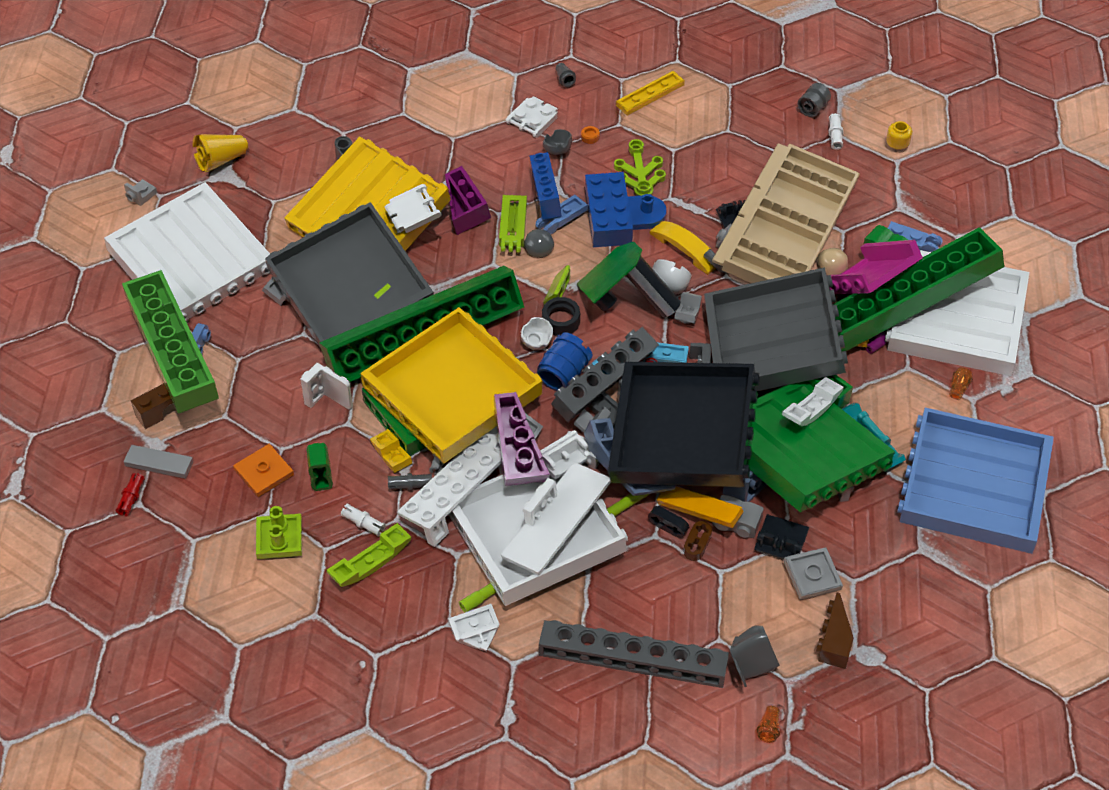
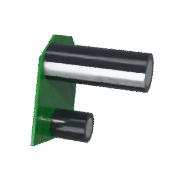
[577,241,681,317]

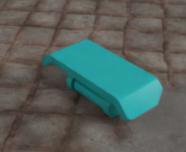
[842,403,906,469]

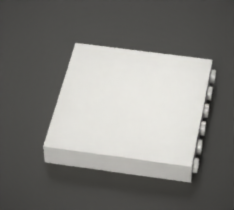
[448,475,628,606]

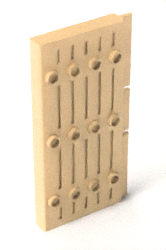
[712,143,860,283]

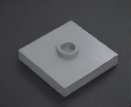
[784,547,843,600]

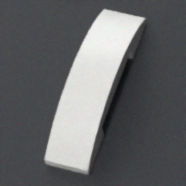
[782,377,844,426]

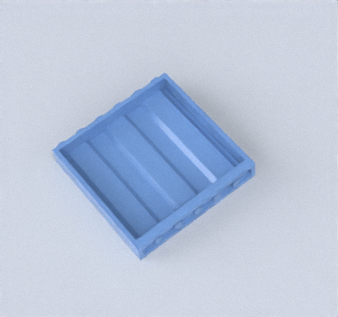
[897,408,1054,554]

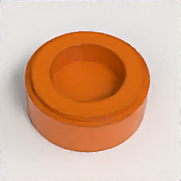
[581,126,600,144]

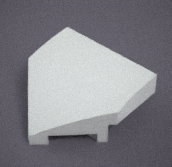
[448,604,499,651]

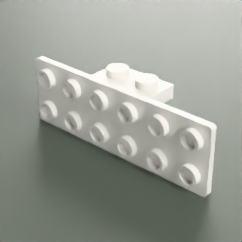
[501,462,611,575]

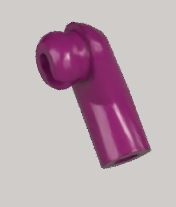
[865,331,886,354]

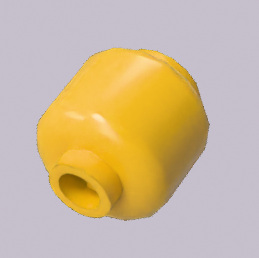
[886,121,913,150]

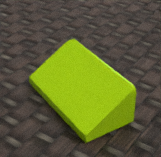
[543,265,570,304]

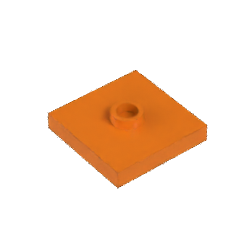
[233,443,294,497]

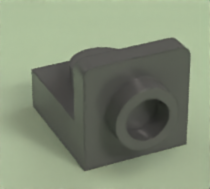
[689,343,711,363]

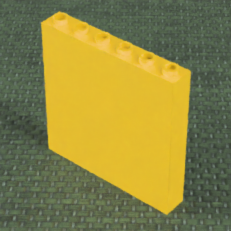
[360,307,543,463]

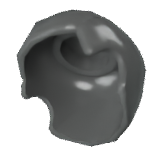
[543,129,572,155]
[524,229,554,258]

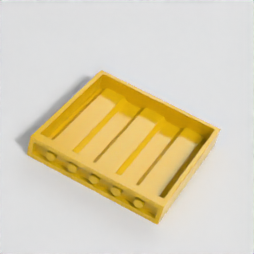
[284,136,451,251]

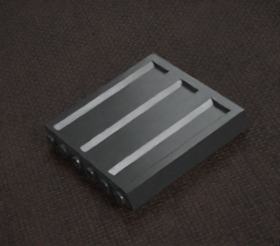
[704,267,848,391]

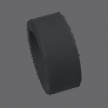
[542,297,581,336]

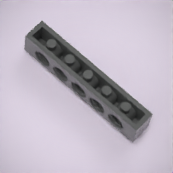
[551,327,659,422]

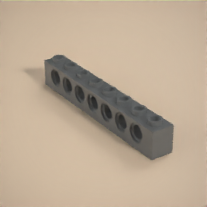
[539,620,729,688]

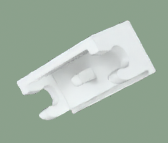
[540,430,591,480]

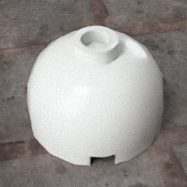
[652,259,692,295]

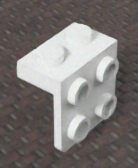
[300,363,353,410]

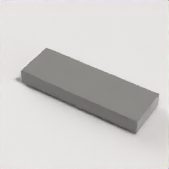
[124,445,194,479]

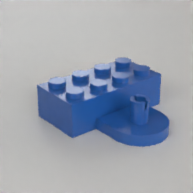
[585,172,666,248]

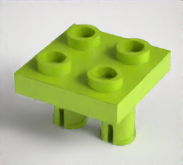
[256,506,302,559]

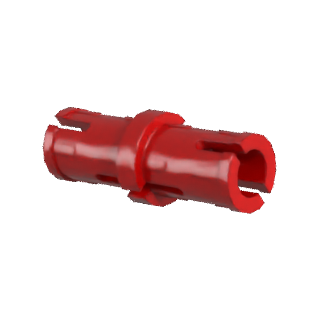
[115,473,145,517]

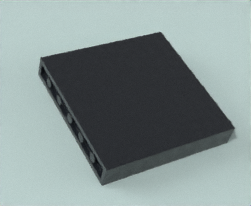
[608,362,759,487]

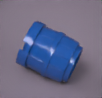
[537,333,593,391]

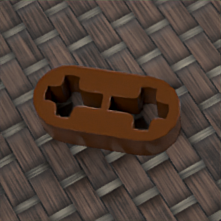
[684,521,712,561]

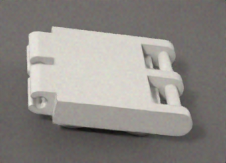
[505,96,558,138]
[385,184,442,233]

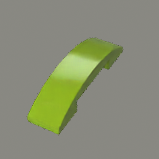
[327,523,411,587]

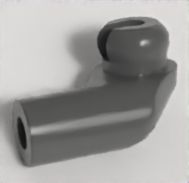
[704,249,726,273]

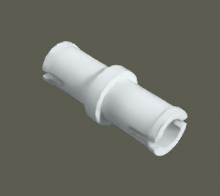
[828,113,844,150]
[341,503,386,537]

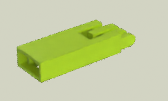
[499,195,527,253]

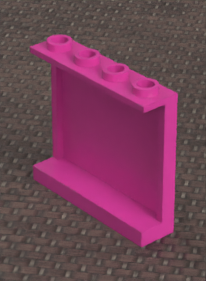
[829,240,923,294]

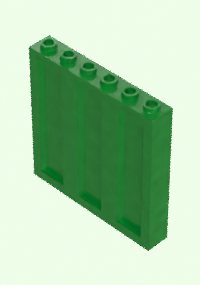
[747,381,895,512]

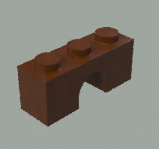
[130,383,173,430]

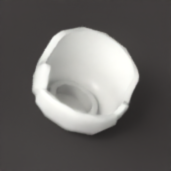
[520,317,553,350]

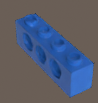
[529,152,562,220]

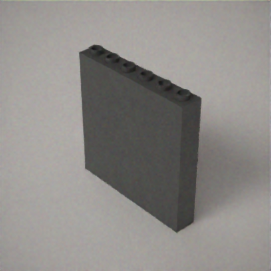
[265,202,434,348]

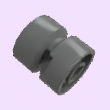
[797,83,831,117]

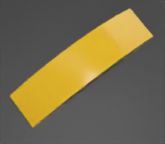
[649,221,716,275]

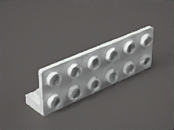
[398,433,503,547]

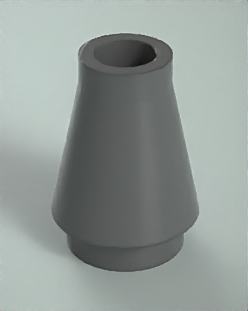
[555,63,576,87]

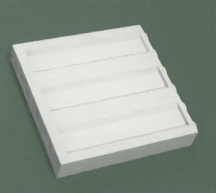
[104,182,270,321]
[885,250,1030,376]

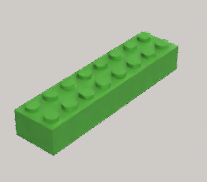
[122,270,219,414]

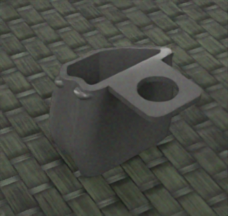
[730,625,780,687]

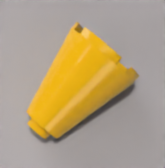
[192,134,248,172]

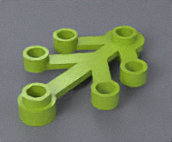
[614,139,666,196]

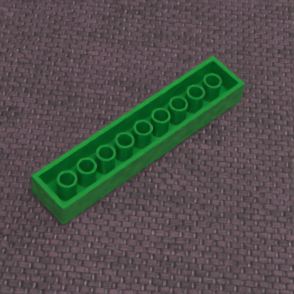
[833,227,1005,351]
[319,266,524,382]

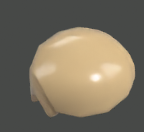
[818,248,848,275]

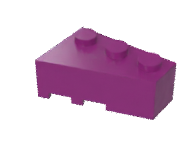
[445,166,491,235]

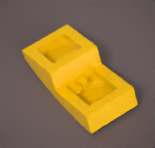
[370,429,412,473]

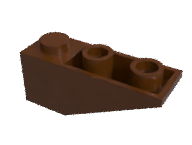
[816,592,854,669]

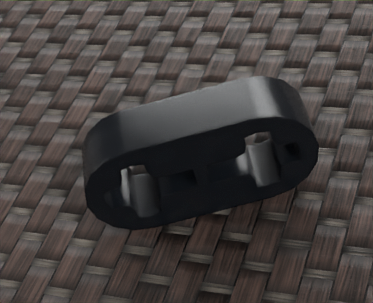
[648,506,690,538]

